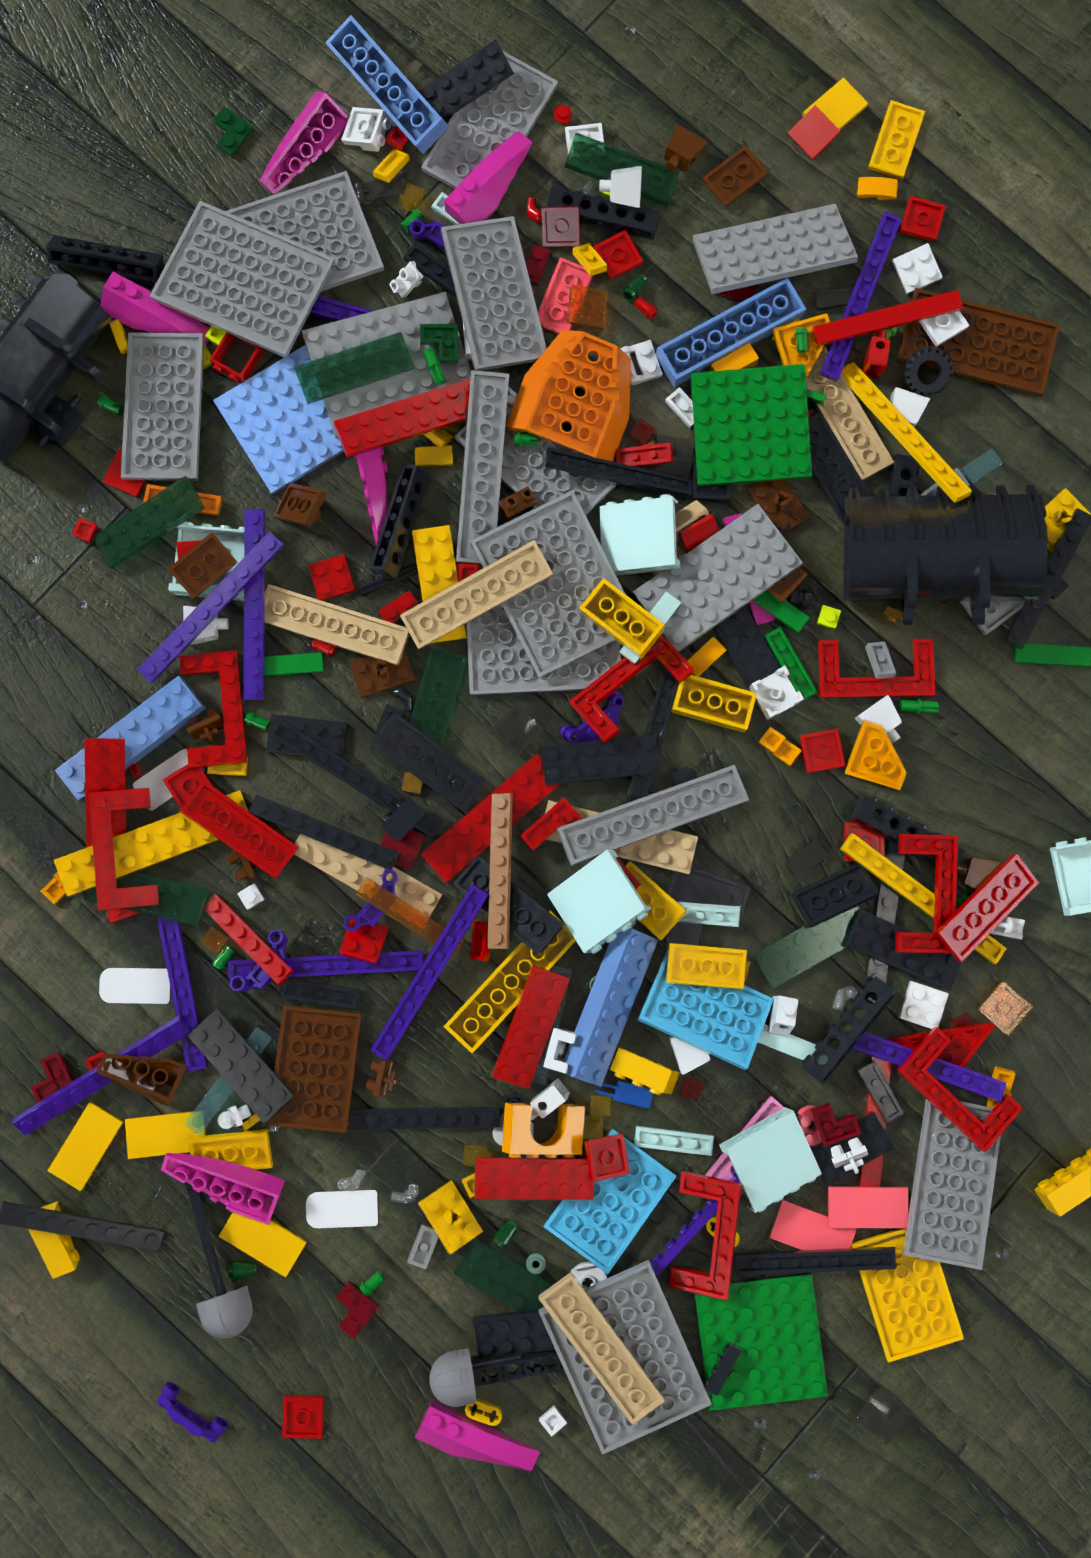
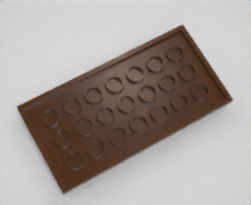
[897,288,1060,397]

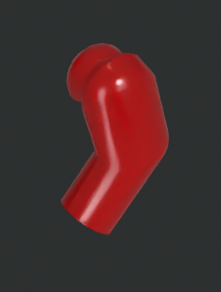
[527,198,542,223]

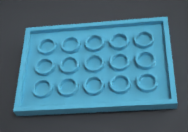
[638,950,774,1070]
[543,1128,676,1274]

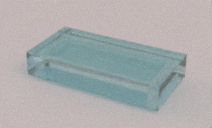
[960,448,1003,484]

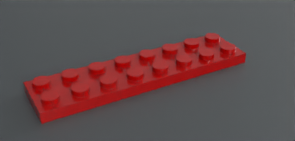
[333,379,470,458]
[421,754,561,883]

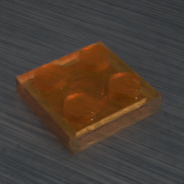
[567,284,608,330]
[976,981,1033,1036]

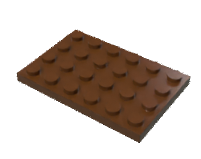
[267,1006,362,1133]

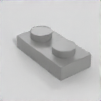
[865,641,896,679]
[407,1223,439,1269]

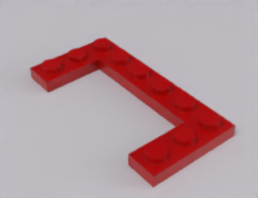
[569,634,695,743]
[818,639,935,698]
[179,650,248,769]
[89,788,159,910]
[521,798,641,889]
[895,834,958,953]
[897,1027,1023,1153]
[669,1171,742,1301]

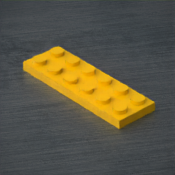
[412,525,467,644]

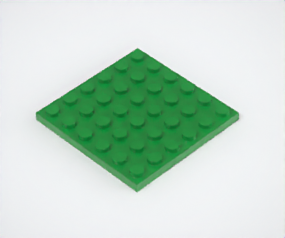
[691,364,812,486]
[694,1273,828,1411]

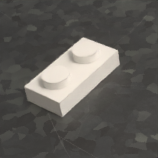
[665,387,694,428]

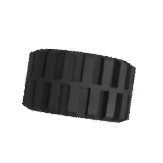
[903,346,954,397]

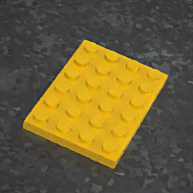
[851,1228,964,1363]

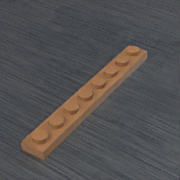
[488,793,513,949]

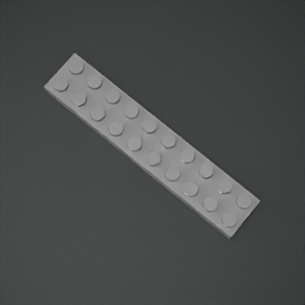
[456,370,509,564]
[557,765,749,866]

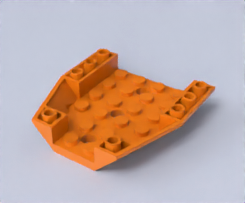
[505,330,631,462]

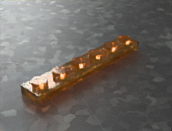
[356,877,463,956]

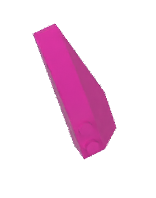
[259,92,349,195]
[444,131,532,224]
[100,272,210,346]
[356,447,388,545]
[161,1153,285,1225]
[415,1399,540,1471]

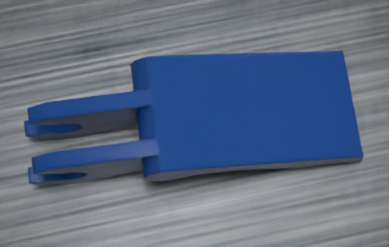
[594,1080,653,1108]

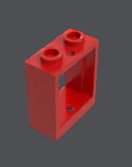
[209,332,266,383]

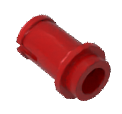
[634,296,658,319]
[311,639,337,657]

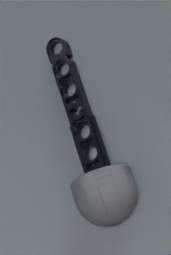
[185,1182,253,1338]
[429,1348,564,1407]

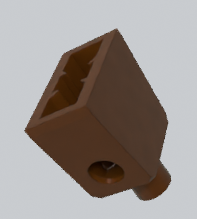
[664,124,707,172]
[957,858,1003,892]

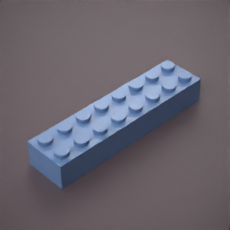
[325,15,449,154]
[656,278,806,387]
[55,676,206,803]
[563,928,658,1086]

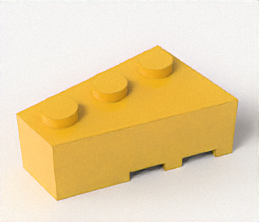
[610,1048,680,1096]
[28,1201,79,1279]

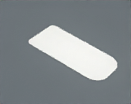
[133,749,204,811]
[99,968,170,1004]
[306,1190,378,1228]

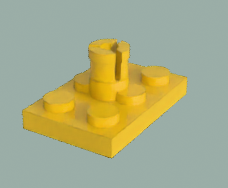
[1044,488,1091,554]
[418,1180,483,1254]

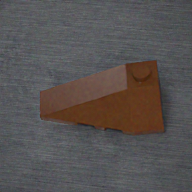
[96,1053,186,1106]

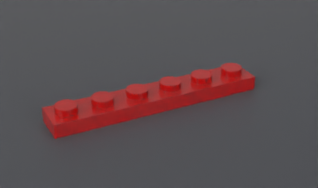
[202,893,294,986]

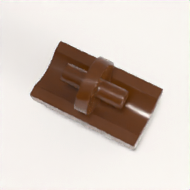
[498,486,538,519]
[187,709,224,742]
[226,851,258,882]
[366,1060,400,1097]

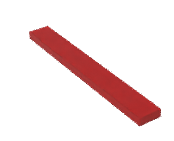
[812,290,963,346]
[859,1056,891,1187]

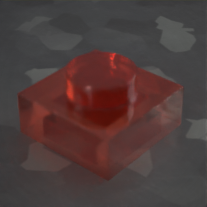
[629,418,656,445]
[950,1012,974,1028]
[679,1076,703,1101]

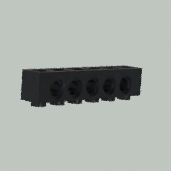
[547,187,660,240]
[46,235,164,283]
[888,454,920,496]
[369,465,430,580]
[850,796,965,869]
[802,976,896,1085]

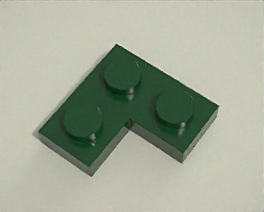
[213,106,254,158]
[420,324,459,363]

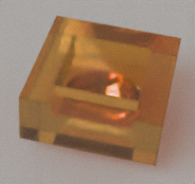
[201,926,229,954]

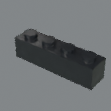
[705,1342,741,1396]

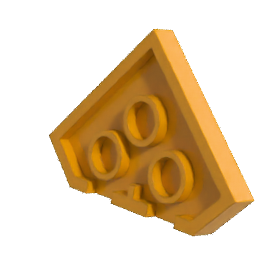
[773,313,830,378]
[844,719,907,790]

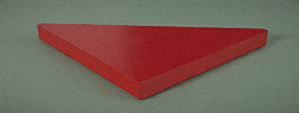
[888,1022,996,1085]

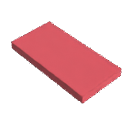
[538,257,593,335]
[828,1186,908,1228]
[769,1199,857,1250]

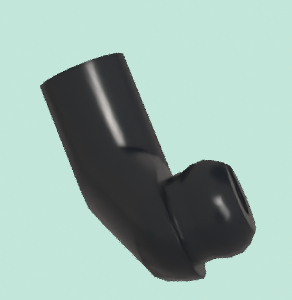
[393,686,414,712]

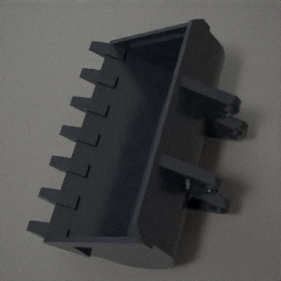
[0,273,111,466]
[843,485,1047,625]

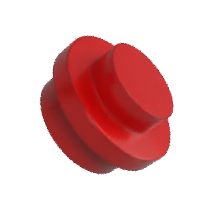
[554,105,572,125]

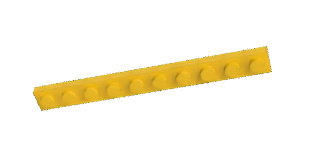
[841,362,972,503]
[840,833,1007,964]

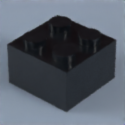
[380,797,426,843]

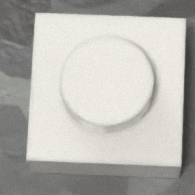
[237,883,265,910]
[539,1405,567,1437]

